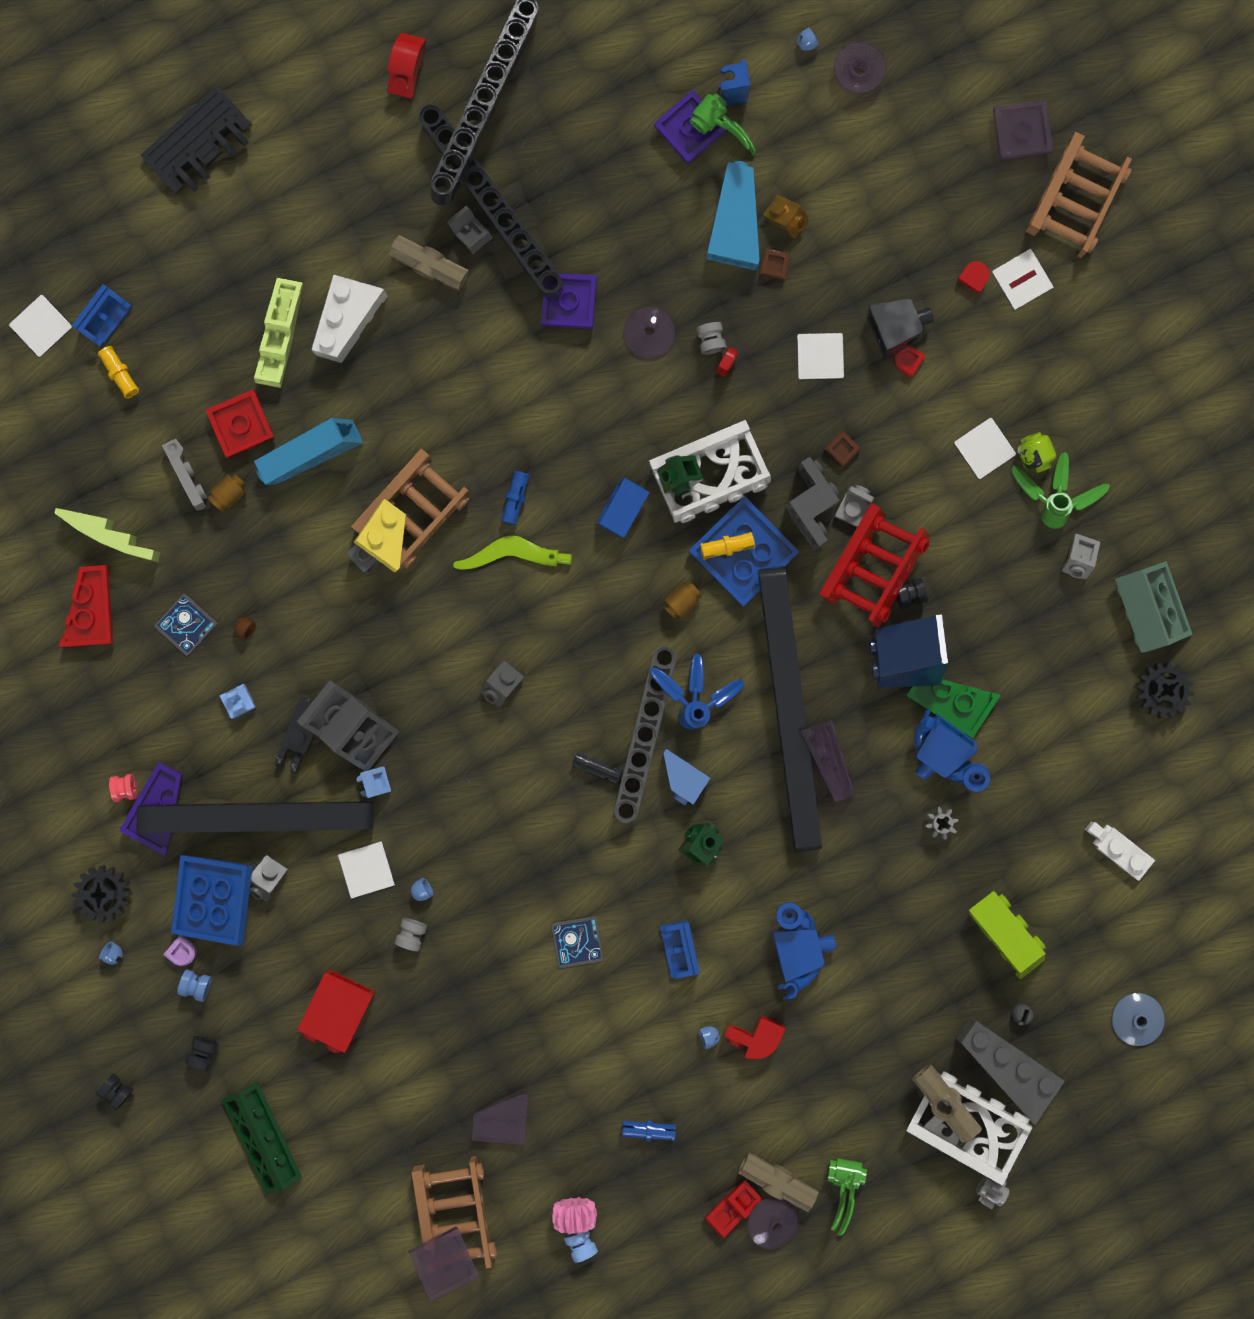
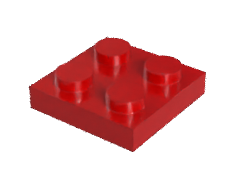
[206,389,275,459]

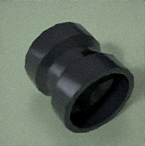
[897,578,928,609]
[185,1036,219,1071]
[96,1073,134,1110]

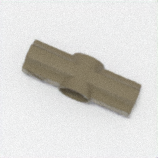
[389,235,469,291]
[912,1065,982,1143]
[738,1152,819,1212]

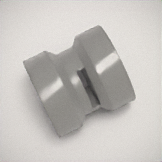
[696,322,727,355]
[394,918,427,951]

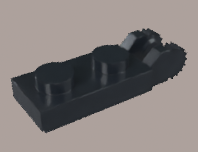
[275,697,315,774]

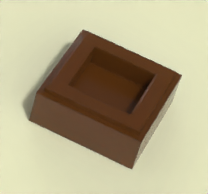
[759,248,790,281]
[824,430,861,468]

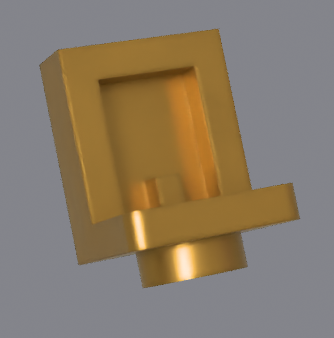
[763,195,809,239]

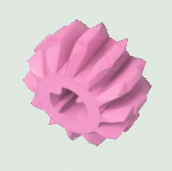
[552,1197,597,1234]

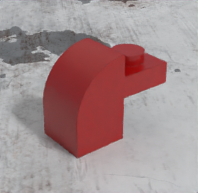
[387,33,426,99]
[723,1014,786,1059]

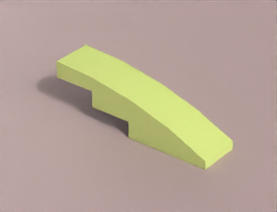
[254,278,303,388]
[55,508,160,562]

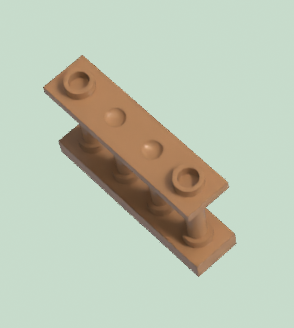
[1025,132,1132,258]
[351,449,470,570]
[411,1156,497,1278]

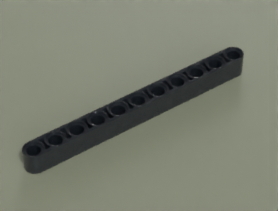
[758,566,822,853]

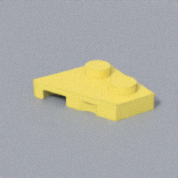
[354,499,406,572]

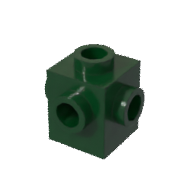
[656,455,704,496]
[678,823,725,866]

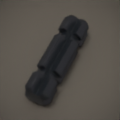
[572,753,623,784]

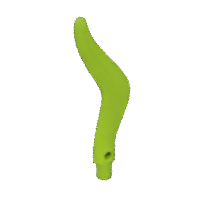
[453,535,572,570]

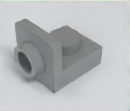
[834,485,874,528]
[1062,534,1100,579]

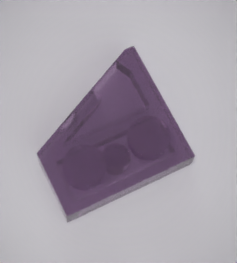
[472,1092,529,1145]

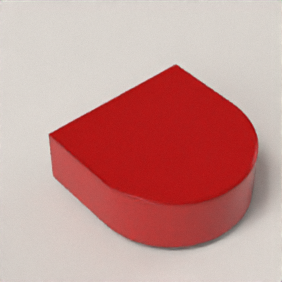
[957,261,989,294]
[894,346,926,378]
[716,347,738,377]

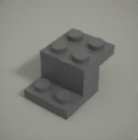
[785,457,840,551]
[297,680,399,771]

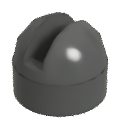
[1011,1004,1034,1026]

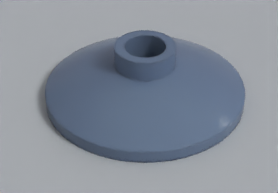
[1111,993,1165,1046]

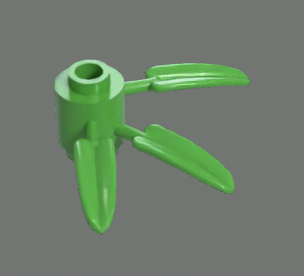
[689,93,756,156]
[1012,452,1109,529]
[827,1158,867,1236]

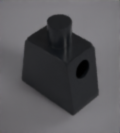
[867,299,934,360]

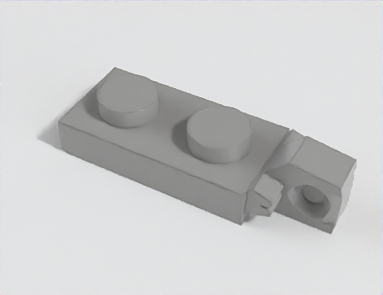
[162,439,207,511]

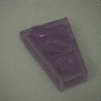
[800,720,855,802]

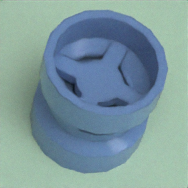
[177,969,212,1002]

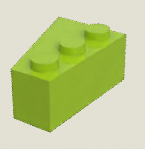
[969,891,1046,980]

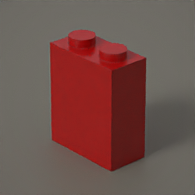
[297,969,376,1054]

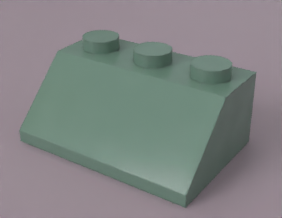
[1115,561,1193,653]

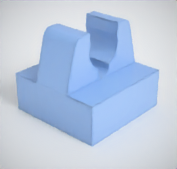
[220,684,256,719]
[357,766,391,798]

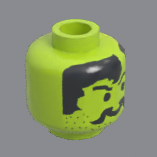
[1018,432,1057,473]

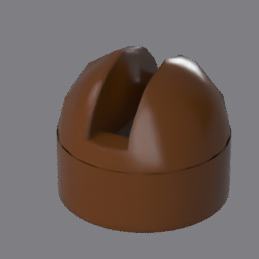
[233,617,256,640]

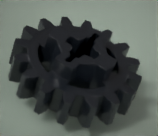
[1135,662,1195,719]
[72,865,132,923]

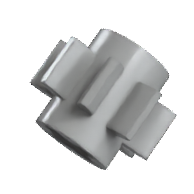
[924,807,959,839]
[976,1176,1009,1209]

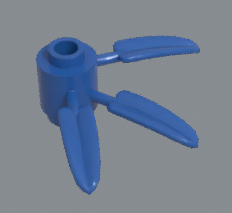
[650,654,744,730]

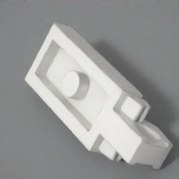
[1085,821,1155,881]

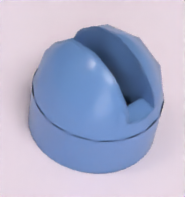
[797,27,819,51]
[411,878,433,901]
[99,941,123,965]
[698,1026,720,1049]

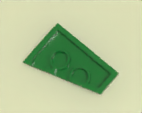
[905,680,1001,739]

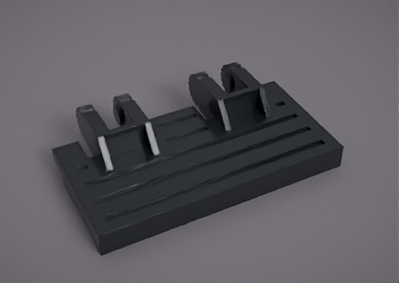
[140,86,252,194]

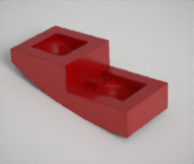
[704,1180,763,1238]

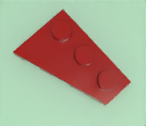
[59,565,114,648]

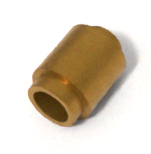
[207,473,246,512]
[663,581,703,619]

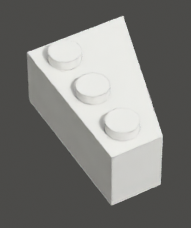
[312,275,388,363]

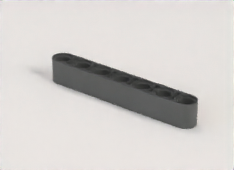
[614,646,676,823]

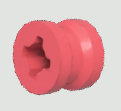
[109,774,138,802]

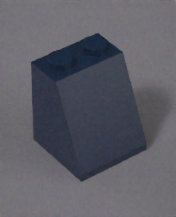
[869,615,948,688]

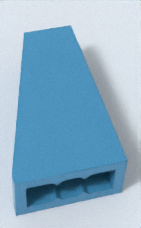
[706,161,759,271]
[254,418,363,485]

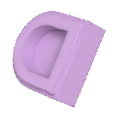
[164,935,197,966]

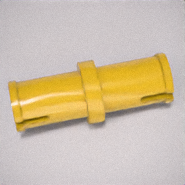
[98,346,139,398]
[700,532,755,560]

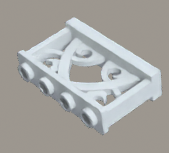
[649,420,771,523]
[906,1071,1032,1186]

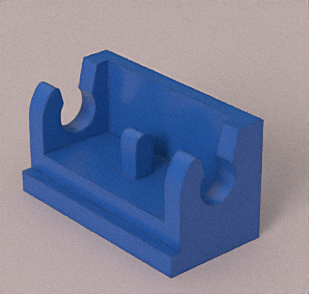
[718,59,750,106]
[72,284,133,348]
[595,478,649,538]
[660,919,700,979]

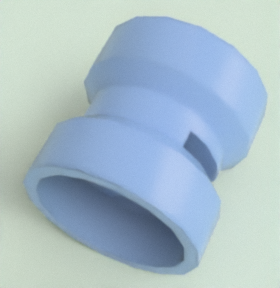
[563,1231,598,1263]

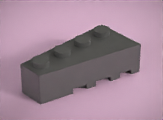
[956,1016,1065,1125]

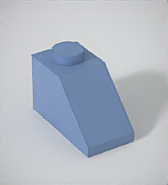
[663,749,710,805]

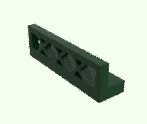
[221,1082,302,1195]

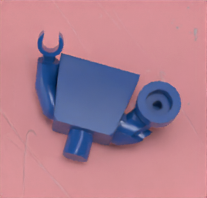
[913,710,990,792]
[772,902,837,1000]

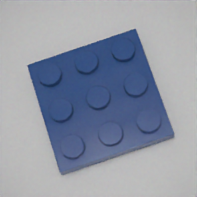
[688,496,799,607]
[171,855,253,946]

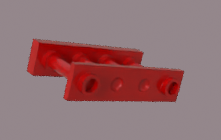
[819,503,930,628]

